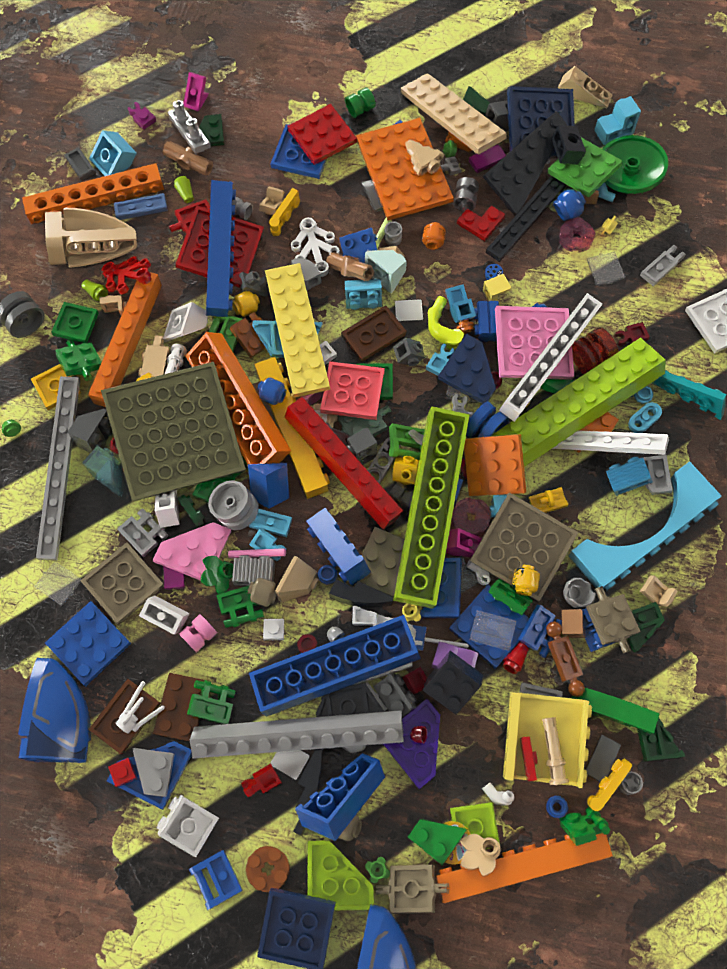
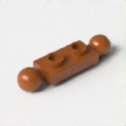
[546,621,585,697]

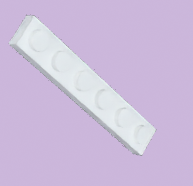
[552,431,669,455]

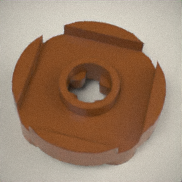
[246,846,290,892]

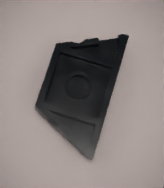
[316,683,385,717]

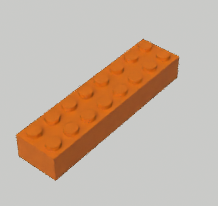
[186,332,291,464]

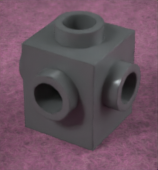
[393,338,425,366]

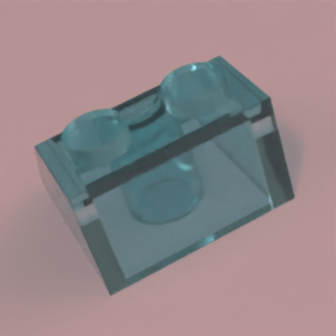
[82,445,123,497]

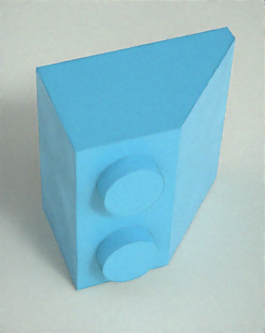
[89,130,137,176]

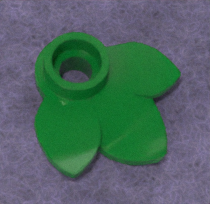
[201,556,233,594]

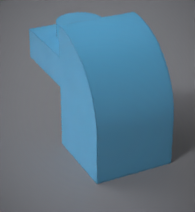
[445,284,476,323]

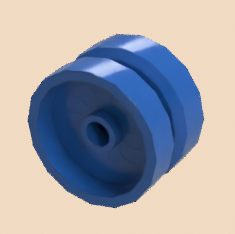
[466,401,510,438]

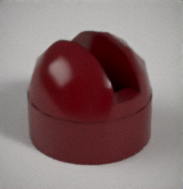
[410,726,427,744]

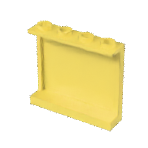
[503,692,592,788]

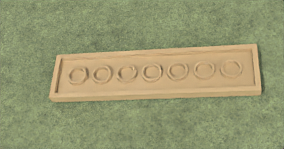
[401,73,507,155]

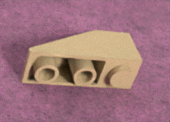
[558,66,612,108]

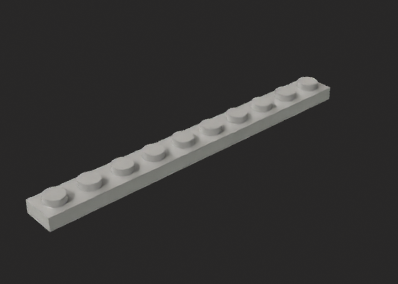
[36,376,80,561]

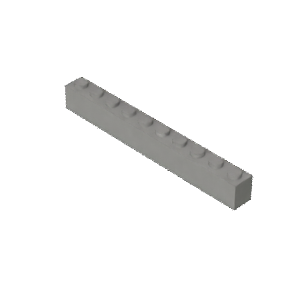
[190,710,404,758]

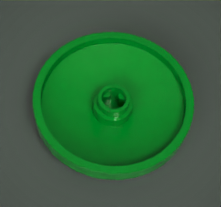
[602,135,668,194]

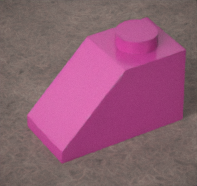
[446,528,482,557]

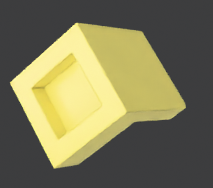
[483,274,511,301]

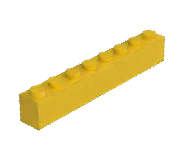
[254,357,330,499]

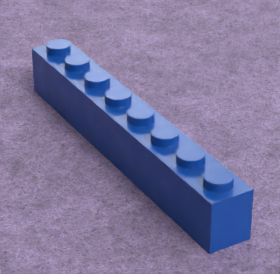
[206,180,236,317]

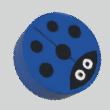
[485,264,503,280]

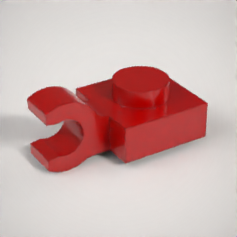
[241,763,282,797]

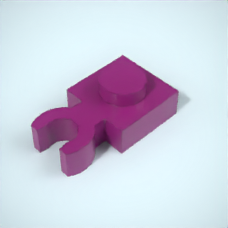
[128,102,157,130]

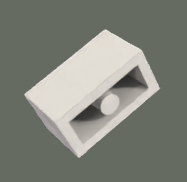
[139,596,189,634]

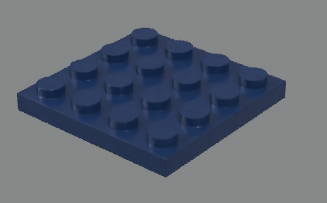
[507,86,575,159]

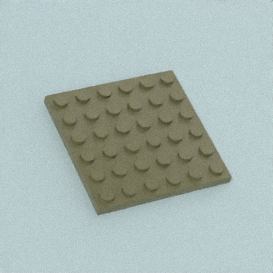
[101,362,246,502]

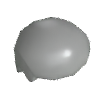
[563,578,596,608]

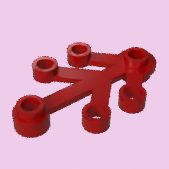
[102,256,152,295]

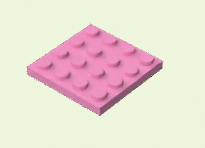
[495,306,574,379]

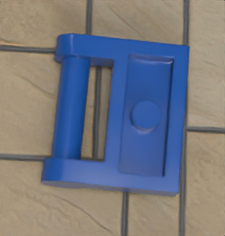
[189,850,243,911]

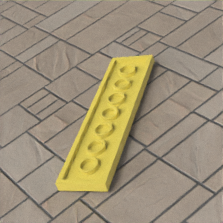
[265,263,330,398]

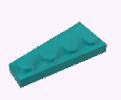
[652,370,727,420]

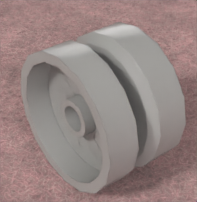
[208,480,259,530]

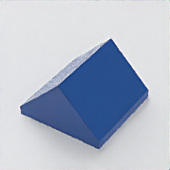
[248,463,290,509]

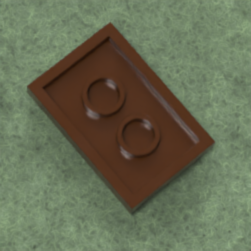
[341,305,407,362]
[153,673,204,742]
[88,679,161,755]

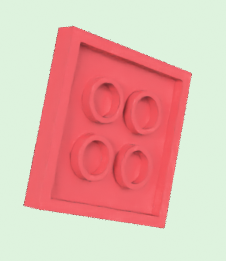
[320,361,385,420]

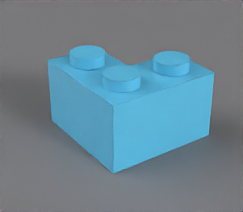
[594,96,641,145]

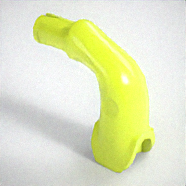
[428,296,464,351]

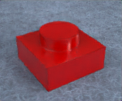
[108,758,137,788]

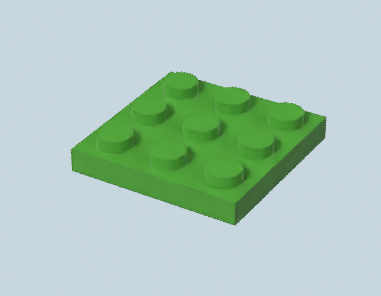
[548,137,622,198]

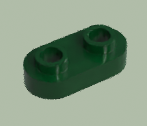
[177,494,205,528]

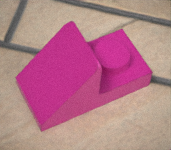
[184,72,208,111]

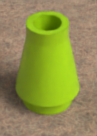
[174,176,194,203]
[82,280,108,301]

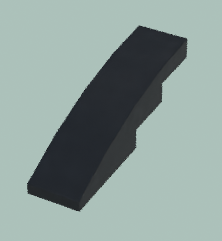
[293,748,323,836]

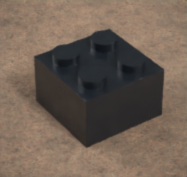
[423,651,483,715]

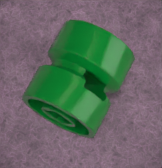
[345,87,376,118]

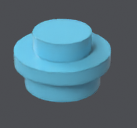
[634,386,653,404]

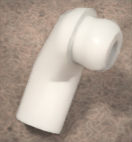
[482,782,514,806]

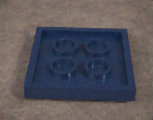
[257,887,336,969]

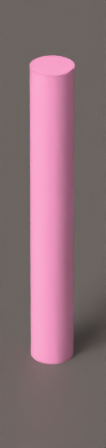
[228,548,286,558]

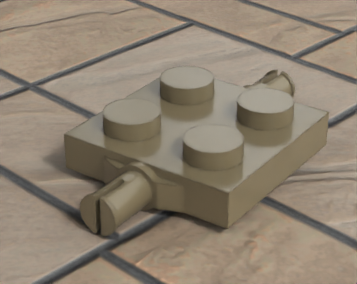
[586,586,641,654]
[375,865,449,914]

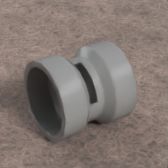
[232,197,253,220]
[385,222,402,246]
[618,771,643,795]

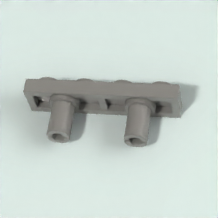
[168,100,211,154]

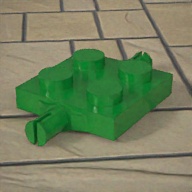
[55,339,102,381]

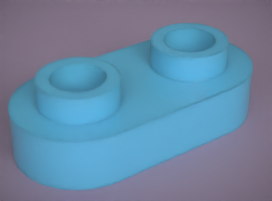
[628,402,662,433]

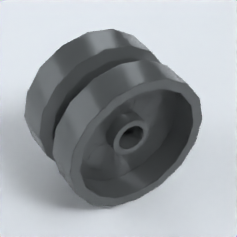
[0,291,45,338]

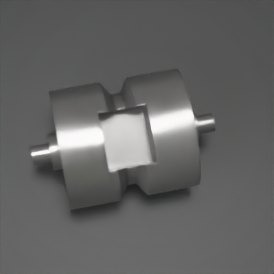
[453,177,479,211]

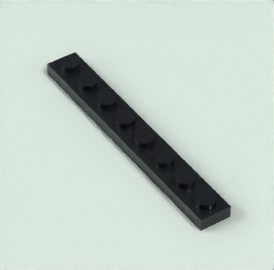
[486,176,567,262]

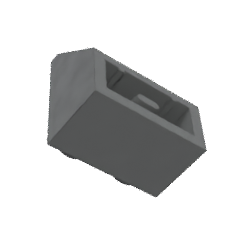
[68,409,113,456]

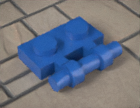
[518,605,562,658]

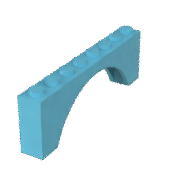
[569,461,722,591]

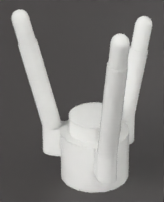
[116,681,165,734]

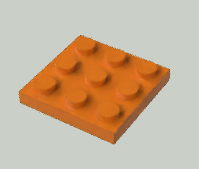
[464,434,526,496]

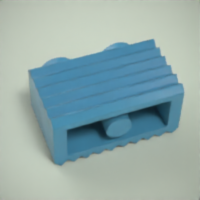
[606,457,653,496]

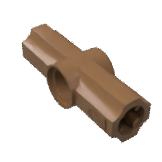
[163,141,213,176]
[326,252,374,281]

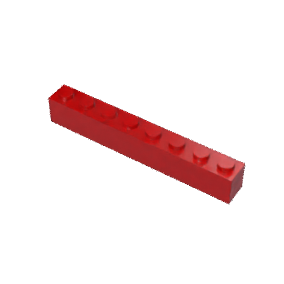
[284,397,403,530]

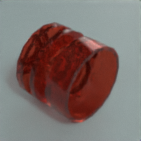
[572,327,619,374]

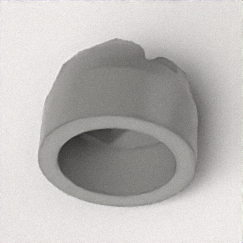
[327,627,345,642]

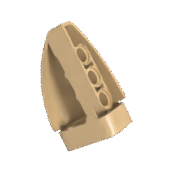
[45,208,137,268]

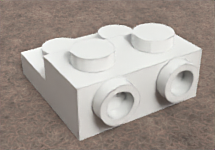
[157,794,219,857]

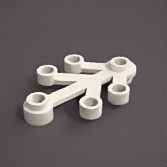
[291,217,340,277]

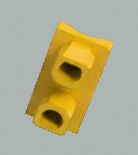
[528,487,569,513]

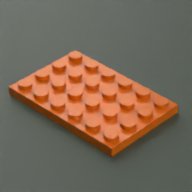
[356,118,454,221]

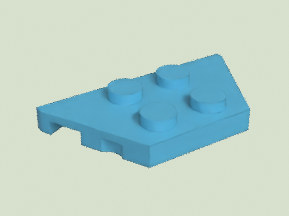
[252,320,322,358]

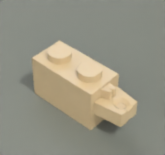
[138,335,171,378]

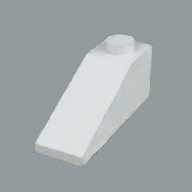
[155,490,179,528]

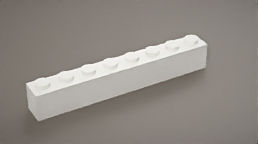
[499,293,602,422]

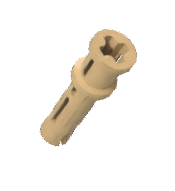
[542,717,569,785]

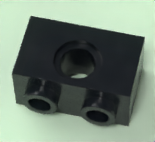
[551,125,586,165]

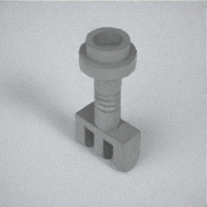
[440,157,462,176]

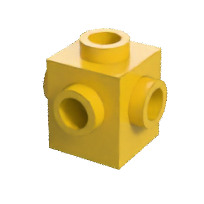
[392,456,419,485]

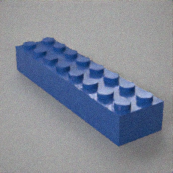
[249,615,421,717]

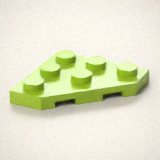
[308,840,374,910]

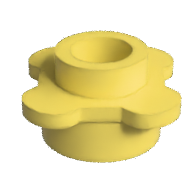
[601,216,618,234]
[402,604,422,622]

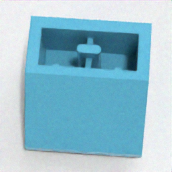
[345,279,382,310]

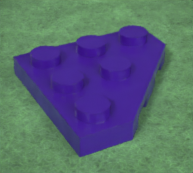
[383,699,440,789]

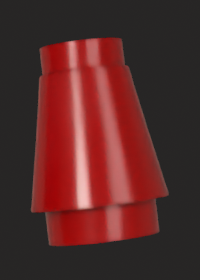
[503,643,529,674]

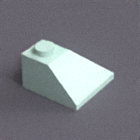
[365,250,406,293]

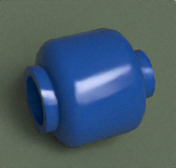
[257,377,287,405]

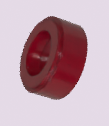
[297,634,318,653]

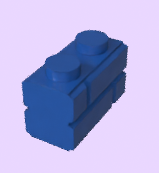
[473,301,499,342]

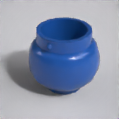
[553,189,586,221]

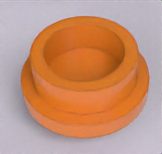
[456,320,474,334]

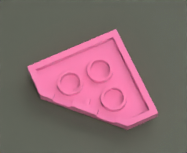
[153,522,231,581]

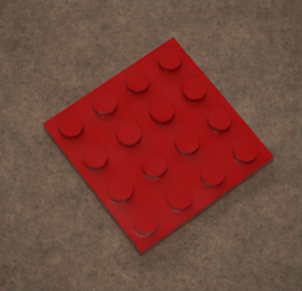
[175,206,264,288]

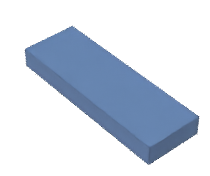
[114,193,168,220]

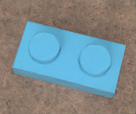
[249,509,292,537]

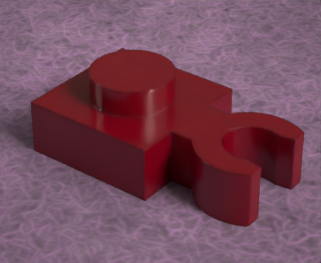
[614,322,650,346]

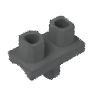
[239,270,269,297]

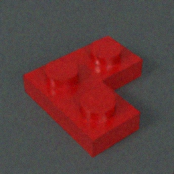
[457,205,506,242]

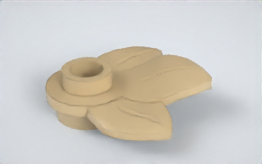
[460,834,501,876]

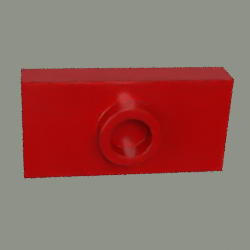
[520,736,538,781]

